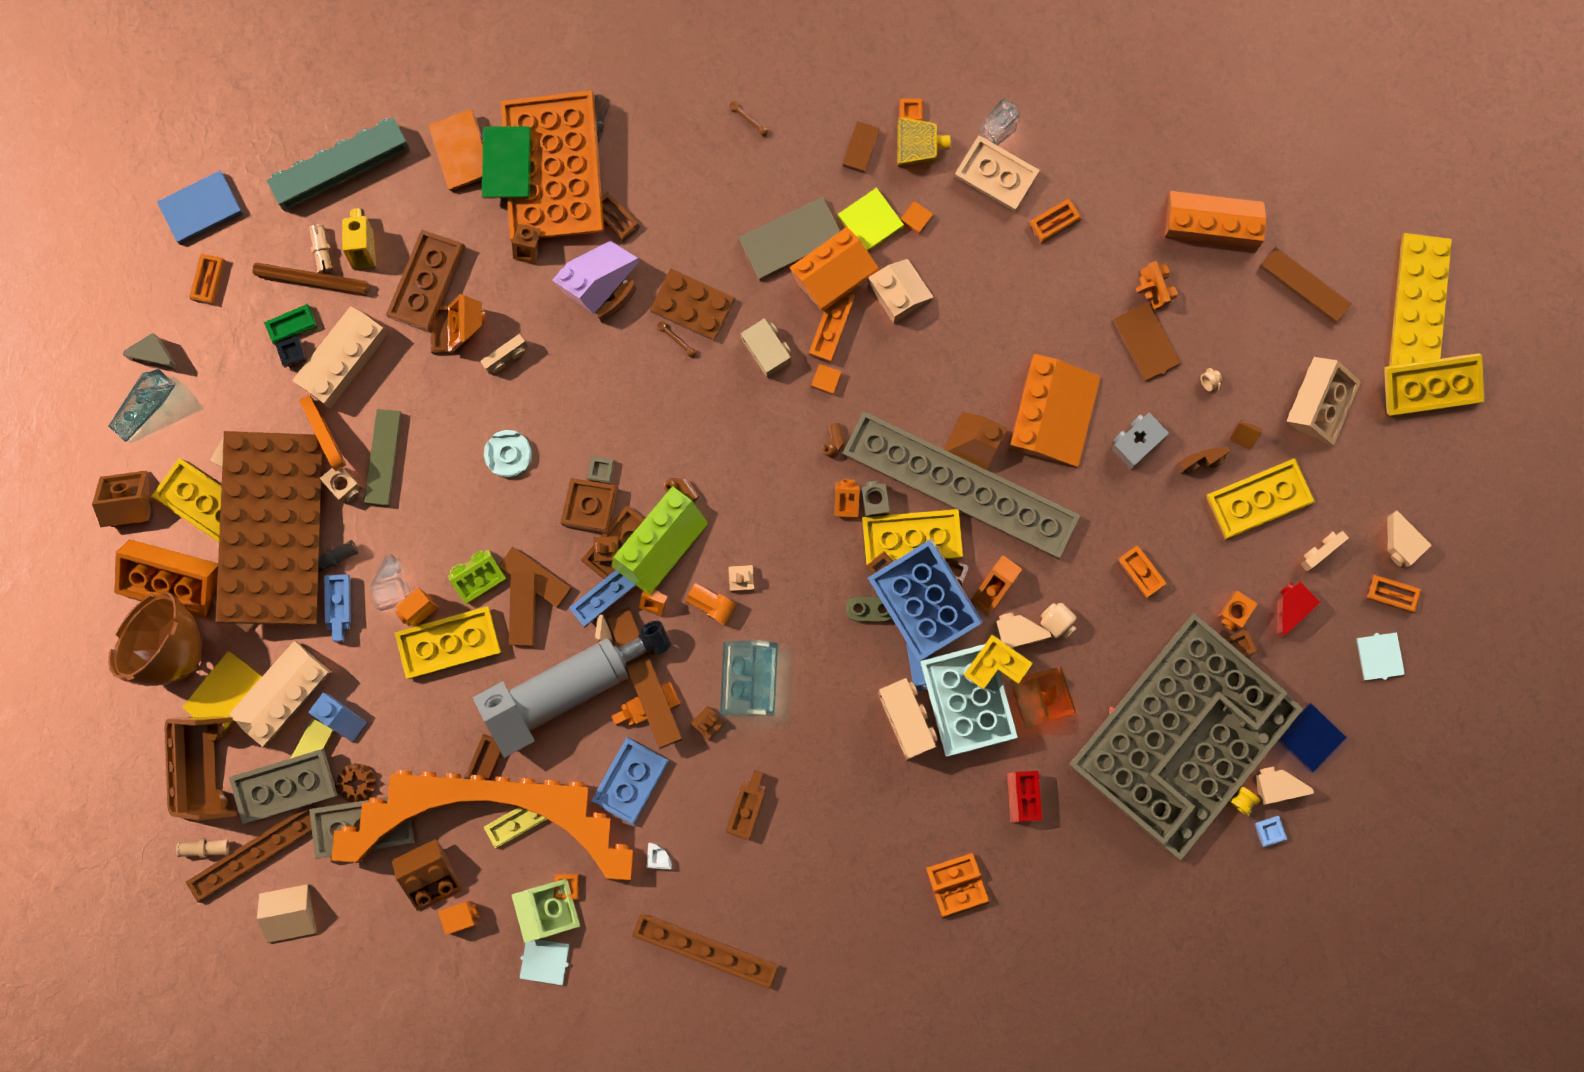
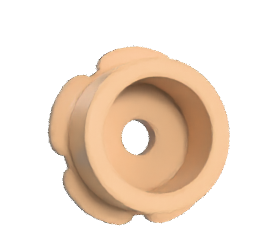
[1201,368,1223,391]

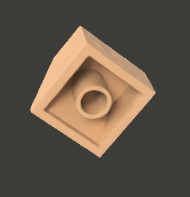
[868,259,934,323]

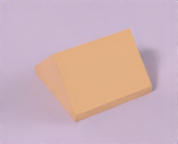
[257,884,317,943]

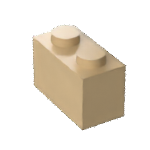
[741,318,792,378]

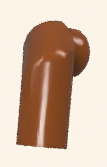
[822,423,845,457]

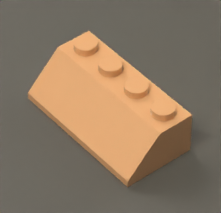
[292,306,389,409]
[229,640,332,747]

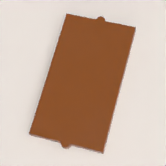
[1113,302,1181,381]

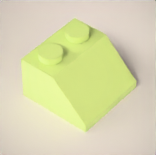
[511,879,580,943]

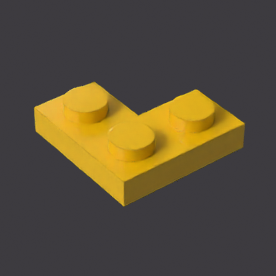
[963,635,1033,690]

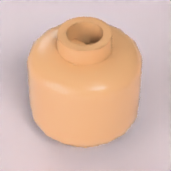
[1040,602,1076,639]

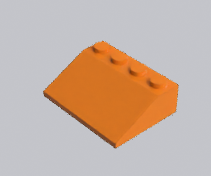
[1008,353,1101,468]

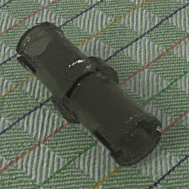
[318,540,359,573]

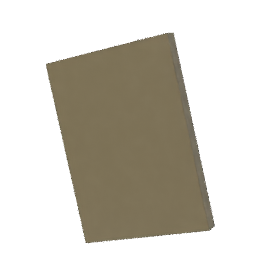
[1069,613,1303,860]

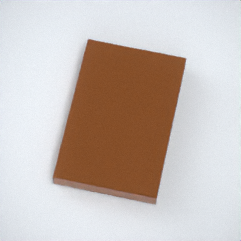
[581,505,645,579]

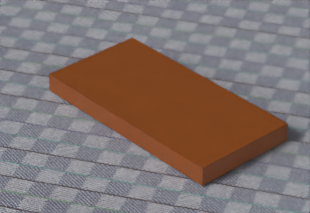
[386,229,466,332]

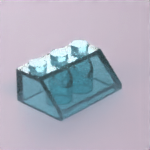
[720,640,778,716]

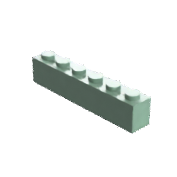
[267,117,410,211]

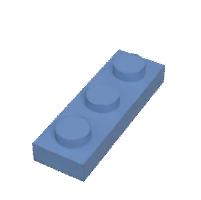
[569,570,636,628]

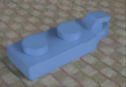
[324,574,351,643]

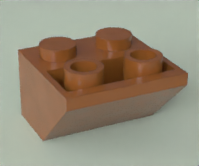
[392,839,461,911]

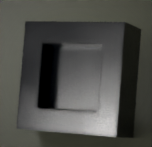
[275,336,307,368]

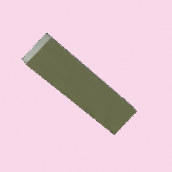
[364,409,402,506]

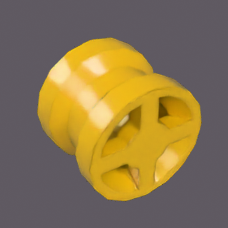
[1229,786,1261,816]

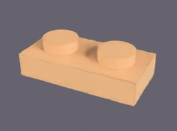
[480,334,528,374]
[1301,531,1349,571]

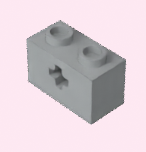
[1111,413,1169,469]

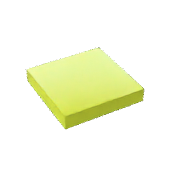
[838,188,904,251]

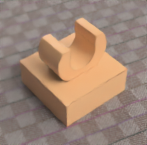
[729,565,754,592]

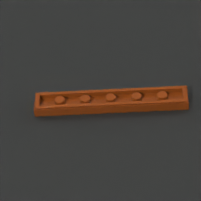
[606,607,682,749]
[186,803,317,903]
[632,913,779,989]

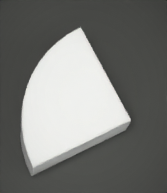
[647,843,672,869]

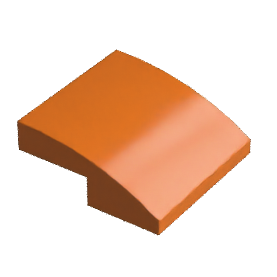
[926,853,989,919]

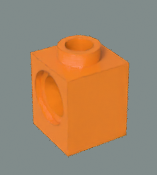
[1218,591,1258,631]
[438,901,479,935]

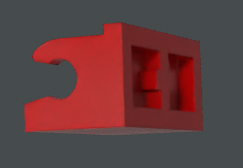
[1007,771,1042,822]

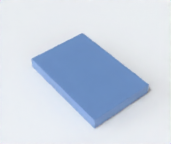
[157,170,242,244]
[591,737,669,825]

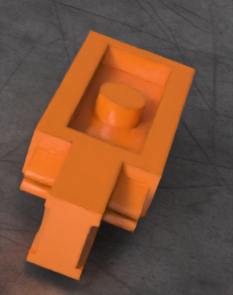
[612,682,680,726]

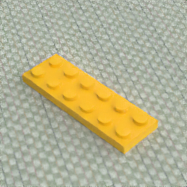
[1389,233,1452,366]

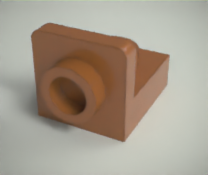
[512,224,541,264]

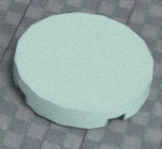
[484,430,532,478]

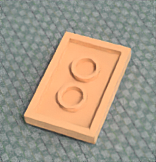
[954,135,1040,212]

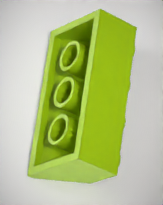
[611,486,708,595]

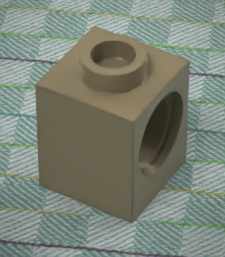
[861,481,890,517]

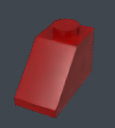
[1277,581,1320,638]

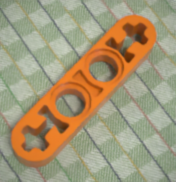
[299,394,347,472]

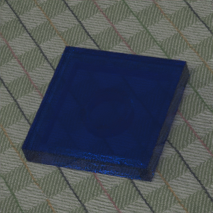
[1278,703,1347,773]

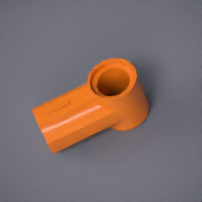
[685,583,737,626]

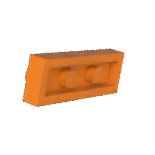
[809,293,855,363]

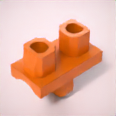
[1136,261,1178,310]

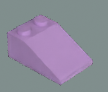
[552,241,640,314]

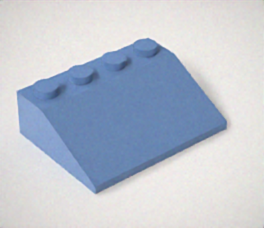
[868,539,983,662]

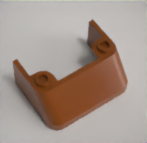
[164,716,236,820]

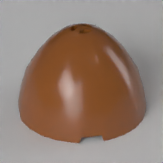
[108,591,202,686]

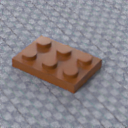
[650,268,735,341]

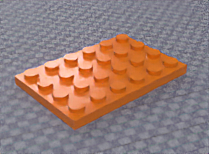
[500,90,604,241]

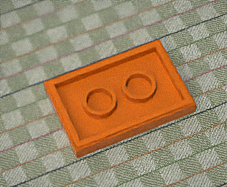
[428,109,483,191]

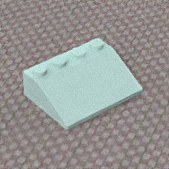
[920,644,1018,757]

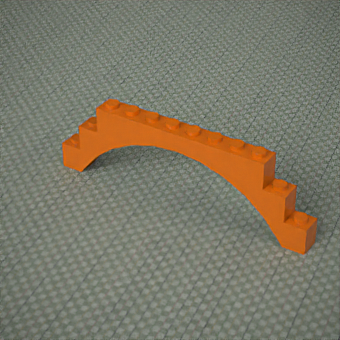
[331,770,633,881]

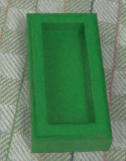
[264,304,318,345]

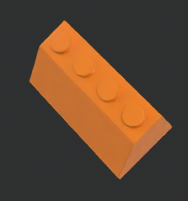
[1164,191,1266,249]
[114,539,218,618]

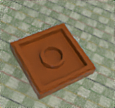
[560,478,618,533]

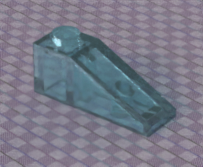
[108,369,176,442]

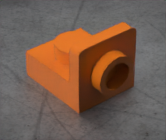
[834,479,860,517]

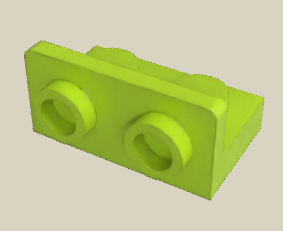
[448,550,506,604]

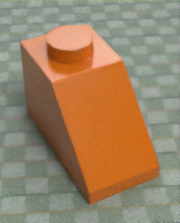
[970,555,1022,614]

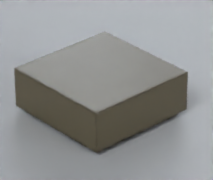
[587,456,615,484]

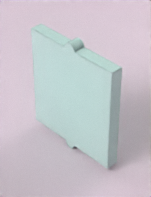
[1356,633,1405,681]
[520,939,569,985]

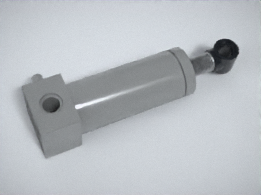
[472,621,671,758]

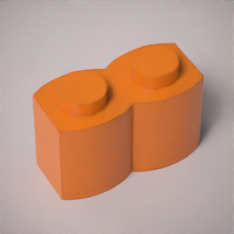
[395,587,438,626]

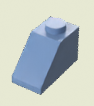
[308,693,368,742]

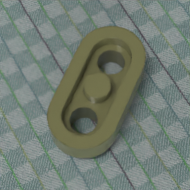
[846,597,892,622]

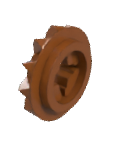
[336,763,376,802]

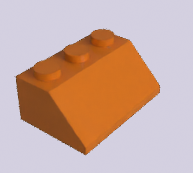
[789,227,880,312]

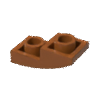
[596,279,636,323]
[1176,447,1230,473]

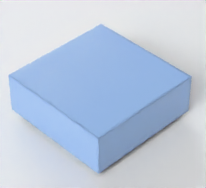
[1254,816,1287,847]

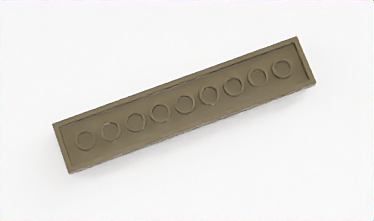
[842,411,1080,559]

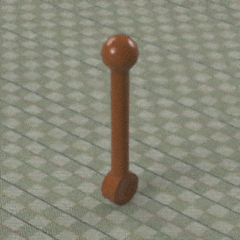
[729,101,768,136]
[657,321,696,357]

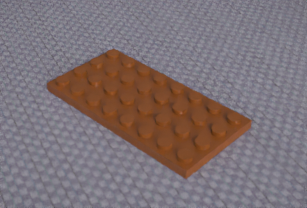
[216,431,322,625]

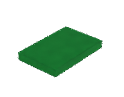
[482,126,531,199]

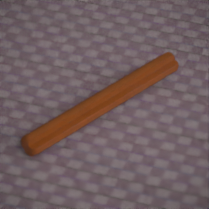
[252,263,369,295]

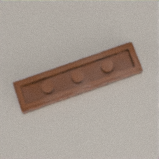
[1260,246,1352,323]

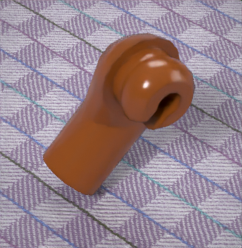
[664,478,699,502]

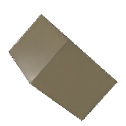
[123,333,177,370]

